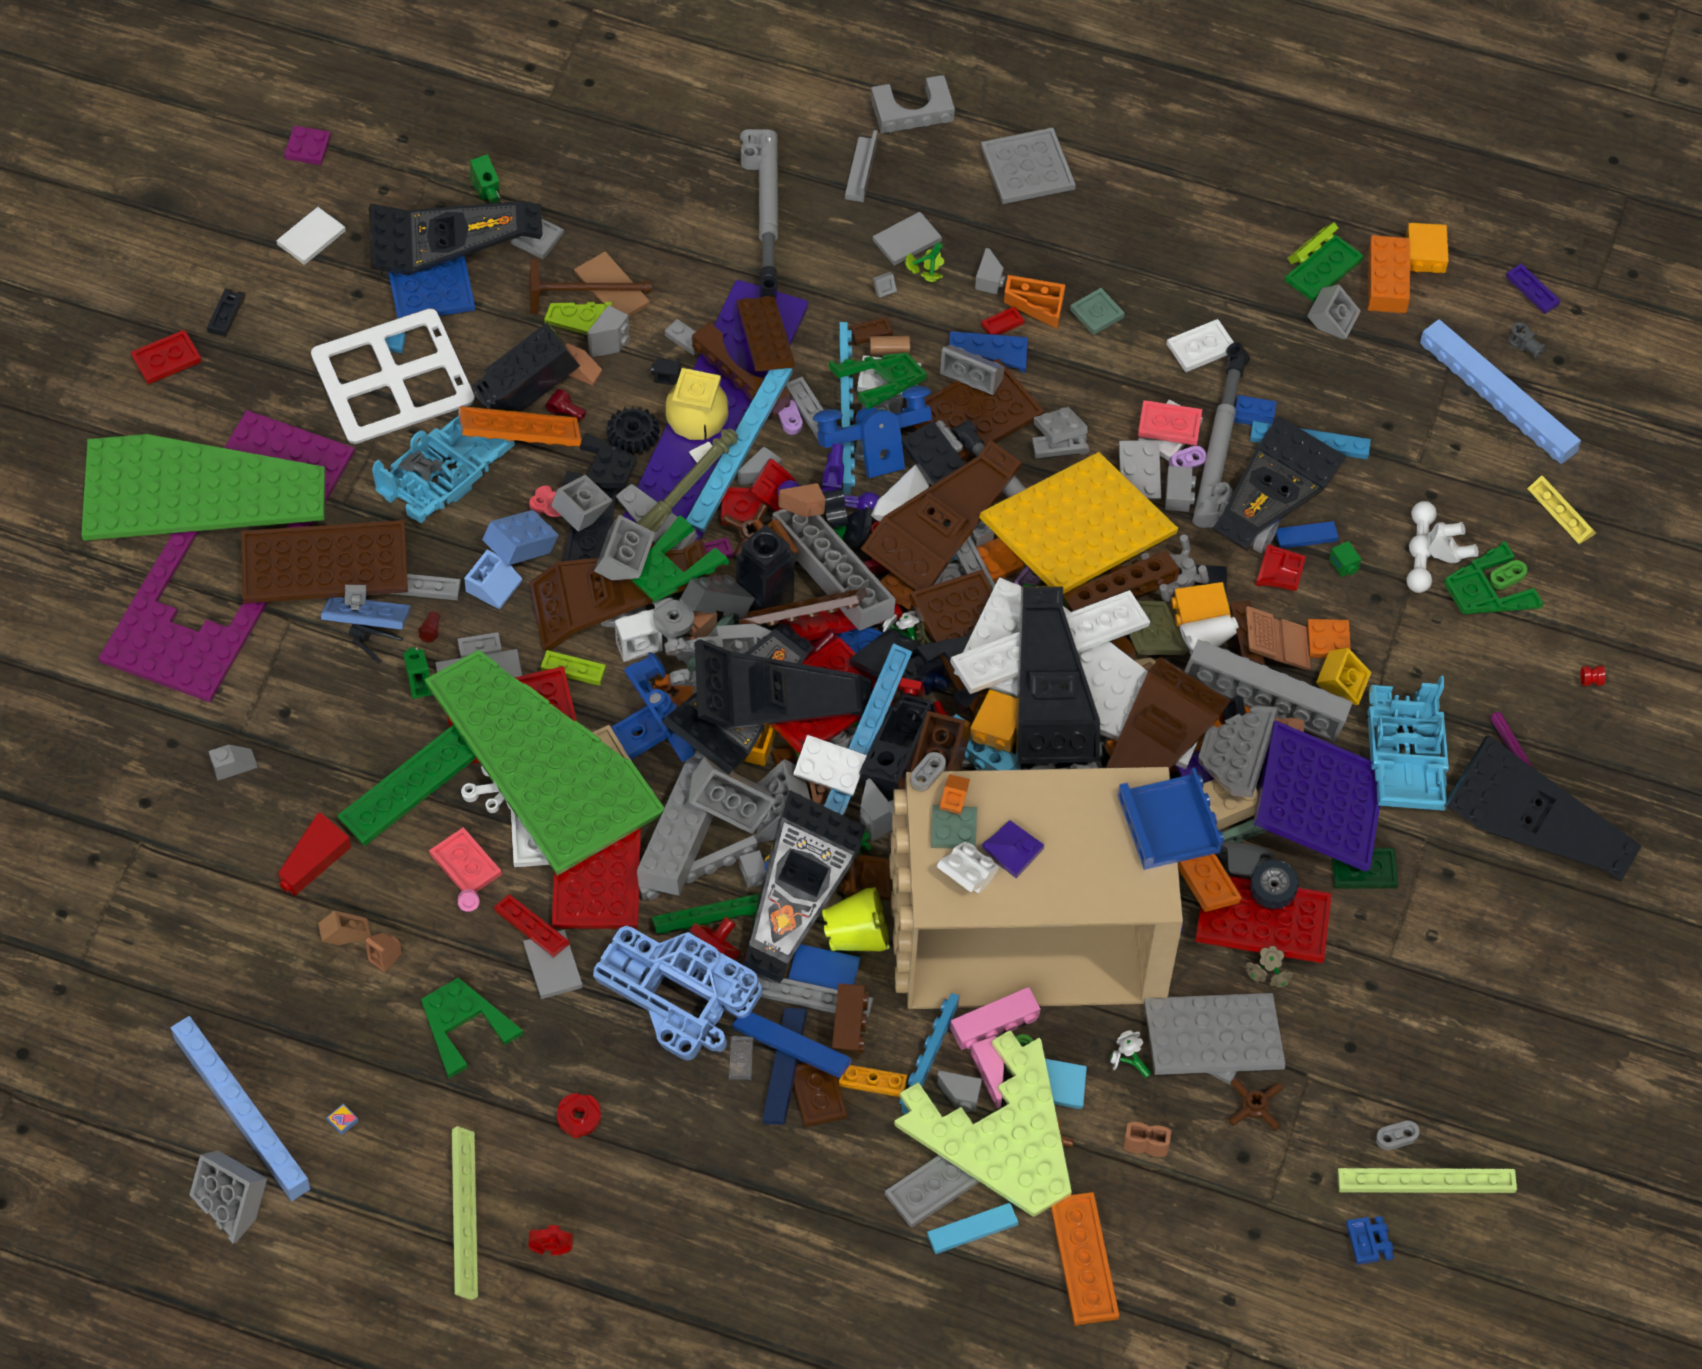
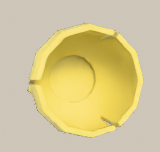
[665,368,728,440]

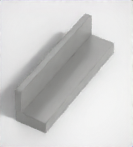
[845,130,878,202]

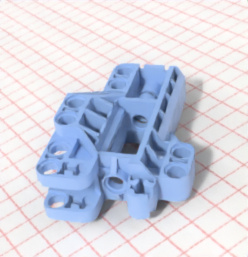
[593,926,763,1061]

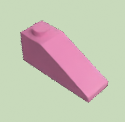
[971,1036,1004,1109]

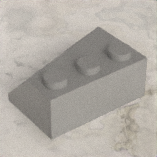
[754,759,811,843]
[189,1151,267,1244]

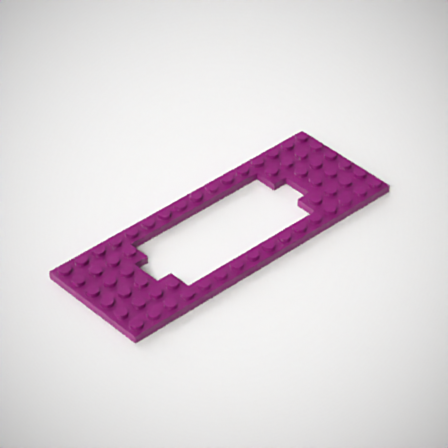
[98,410,355,703]

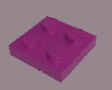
[284,126,331,165]

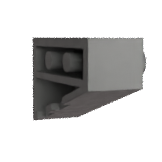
[680,574,755,618]

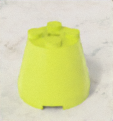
[822,888,890,952]

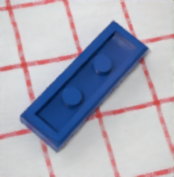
[1275,521,1339,549]

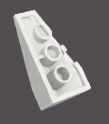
[871,464,929,521]

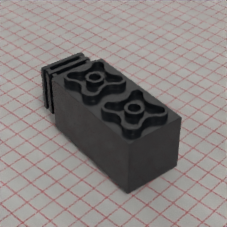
[472,323,580,412]
[736,525,795,624]
[859,693,936,802]

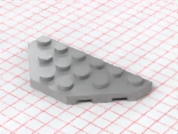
[1198,705,1278,797]

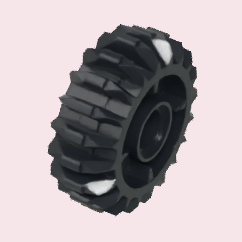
[606,405,660,455]

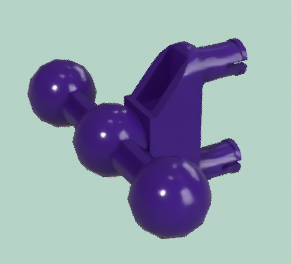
[777,444,879,511]

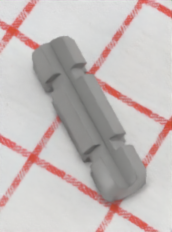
[935,420,963,453]

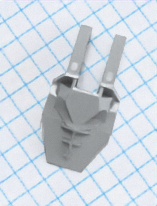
[664,624,772,686]

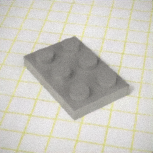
[1119,440,1161,500]

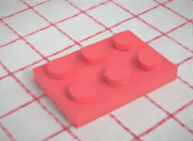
[1138,400,1202,446]
[429,827,502,892]

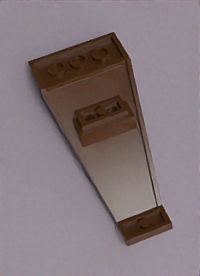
[861,440,1023,591]
[529,539,711,651]
[1105,657,1231,771]

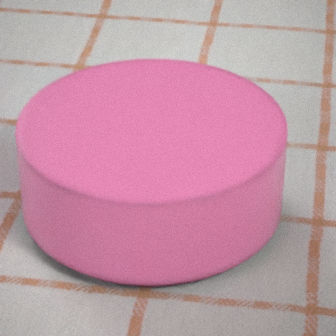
[458,889,479,912]

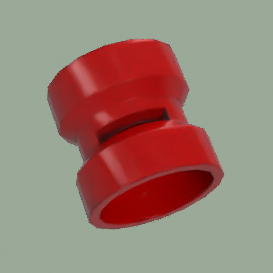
[1580,665,1605,686]

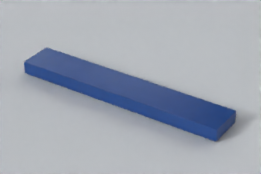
[732,1009,852,1078]

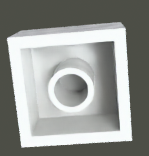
[615,609,663,662]

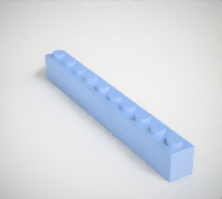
[1420,319,1581,464]
[171,1016,310,1202]

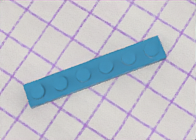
[1250,421,1371,460]
[899,993,959,1114]

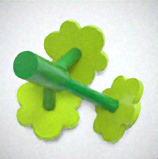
[905,242,944,282]

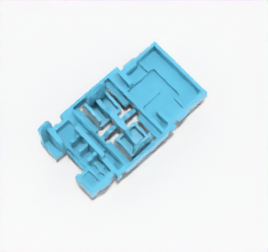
[372,415,515,523]
[1367,676,1449,811]

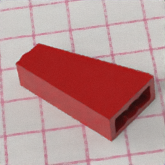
[278,812,351,896]

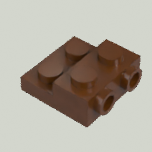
[841,854,891,901]

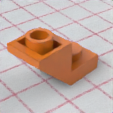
[939,774,970,815]

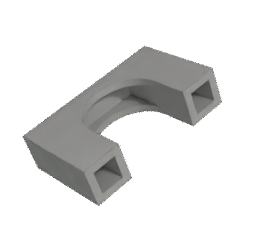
[871,75,955,133]

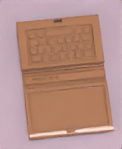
[1246,606,1311,670]

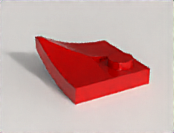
[748,458,796,512]
[1255,544,1306,592]

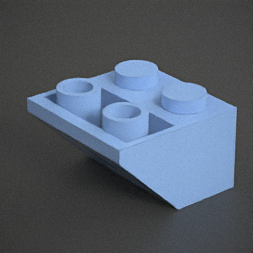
[464,550,522,610]

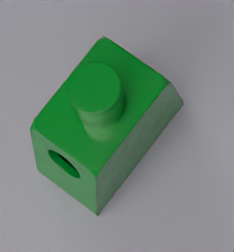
[470,154,500,203]
[403,647,433,699]

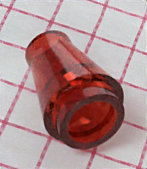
[418,612,440,642]

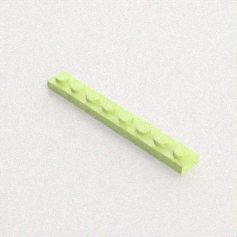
[452,1126,478,1300]
[1337,1168,1517,1193]

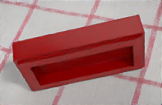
[981,306,1024,335]

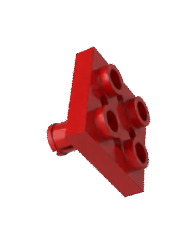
[690,917,741,959]

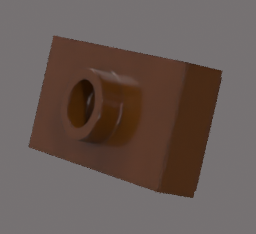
[850,317,893,345]

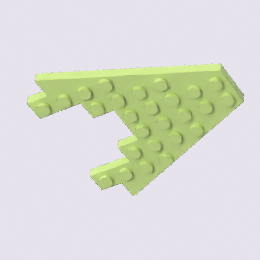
[894,1030,1072,1217]

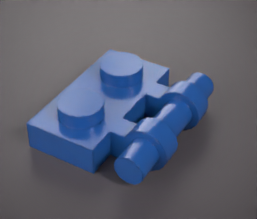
[1346,1216,1394,1265]

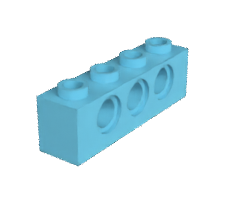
[953,714,1021,771]

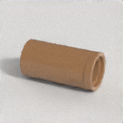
[870,336,910,356]

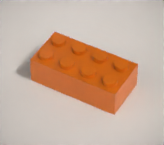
[1368,235,1410,313]

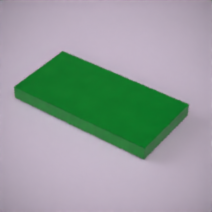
[1284,234,1364,303]

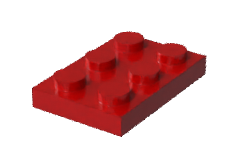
[130,330,202,385]

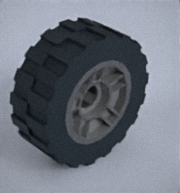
[1250,860,1299,910]

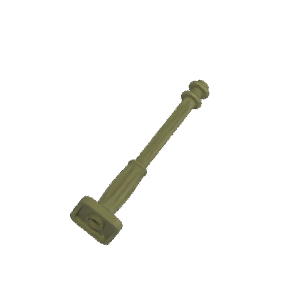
[606,428,738,537]

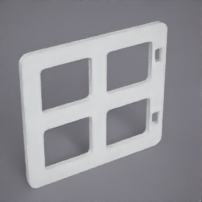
[311,309,474,444]

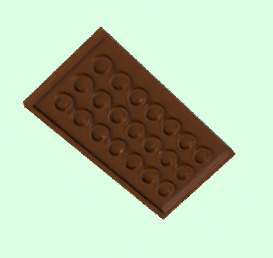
[241,520,408,604]
[909,570,993,721]

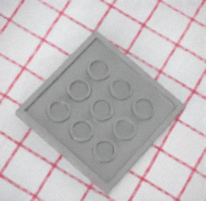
[981,128,1076,204]

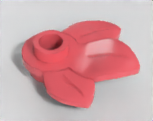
[529,485,561,517]

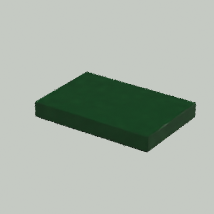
[1331,848,1398,889]

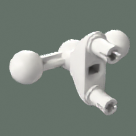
[1406,501,1479,593]

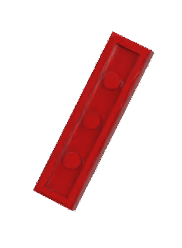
[494,894,569,958]

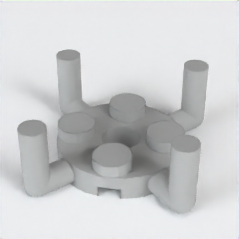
[1141,534,1209,602]

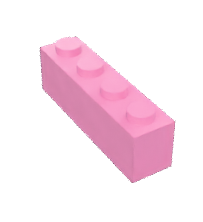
[950,987,1040,1050]

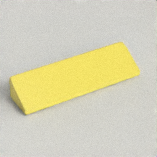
[1527,475,1596,544]

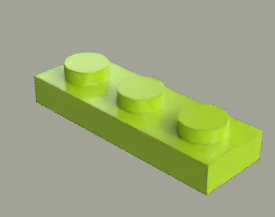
[1287,222,1338,264]
[541,650,606,686]

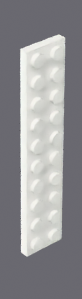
[950,590,1150,694]

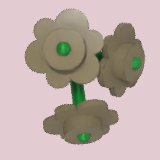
[1246,946,1293,988]

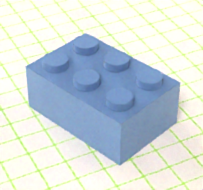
[482,510,559,565]

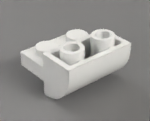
[936,842,1000,893]

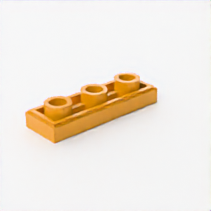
[839,1065,907,1097]

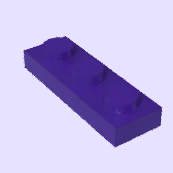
[1506,263,1560,314]

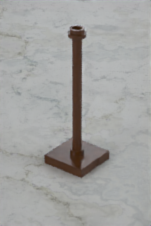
[529,259,651,314]

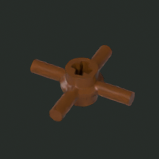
[722,503,768,557]
[1228,1078,1283,1131]

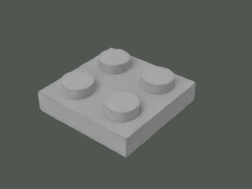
[1034,407,1088,444]

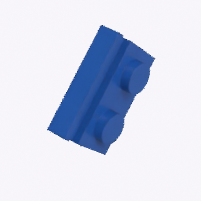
[1234,395,1277,425]

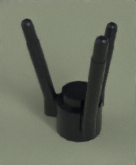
[349,624,403,663]

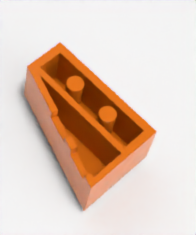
[1004,275,1065,329]

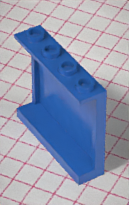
[1117,767,1224,870]

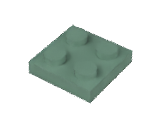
[1070,288,1125,335]
[931,805,977,849]

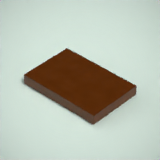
[793,1063,847,1127]

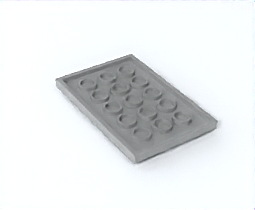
[1144,993,1285,1075]

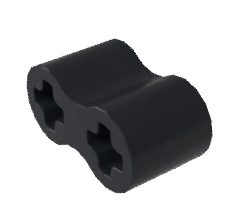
[822,488,848,528]

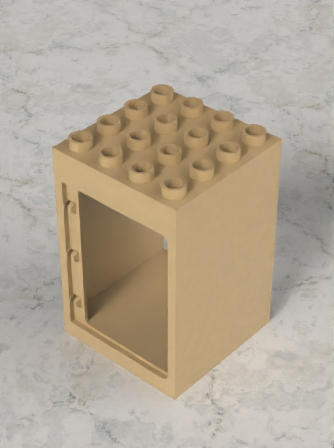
[889,767,1183,1009]

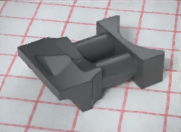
[398,451,442,481]

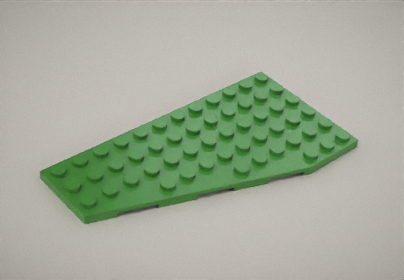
[81,434,326,541]
[425,650,665,876]

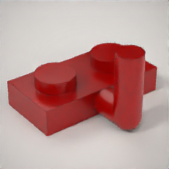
[890,678,925,705]

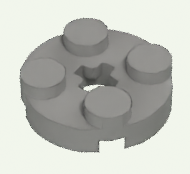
[653,598,694,639]

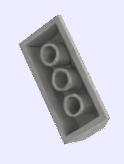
[689,758,776,834]

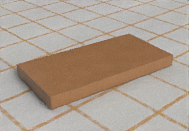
[574,251,650,317]

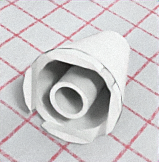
[1179,615,1239,654]

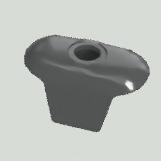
[1215,841,1274,880]

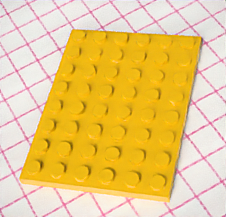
[979,452,1178,594]

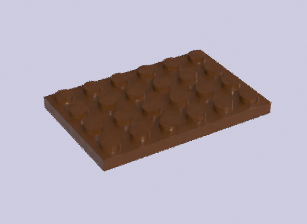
[910,358,1044,461]

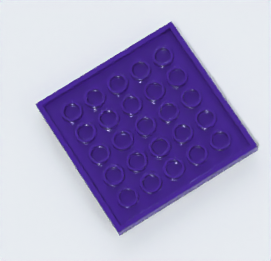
[1253,720,1380,872]

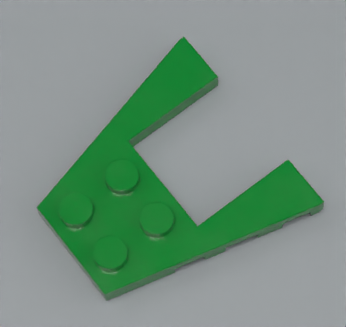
[829,353,927,409]
[630,515,730,603]
[1443,541,1544,614]
[421,978,523,1079]

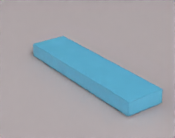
[927,1203,1019,1254]

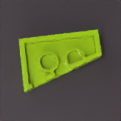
[544,302,613,335]

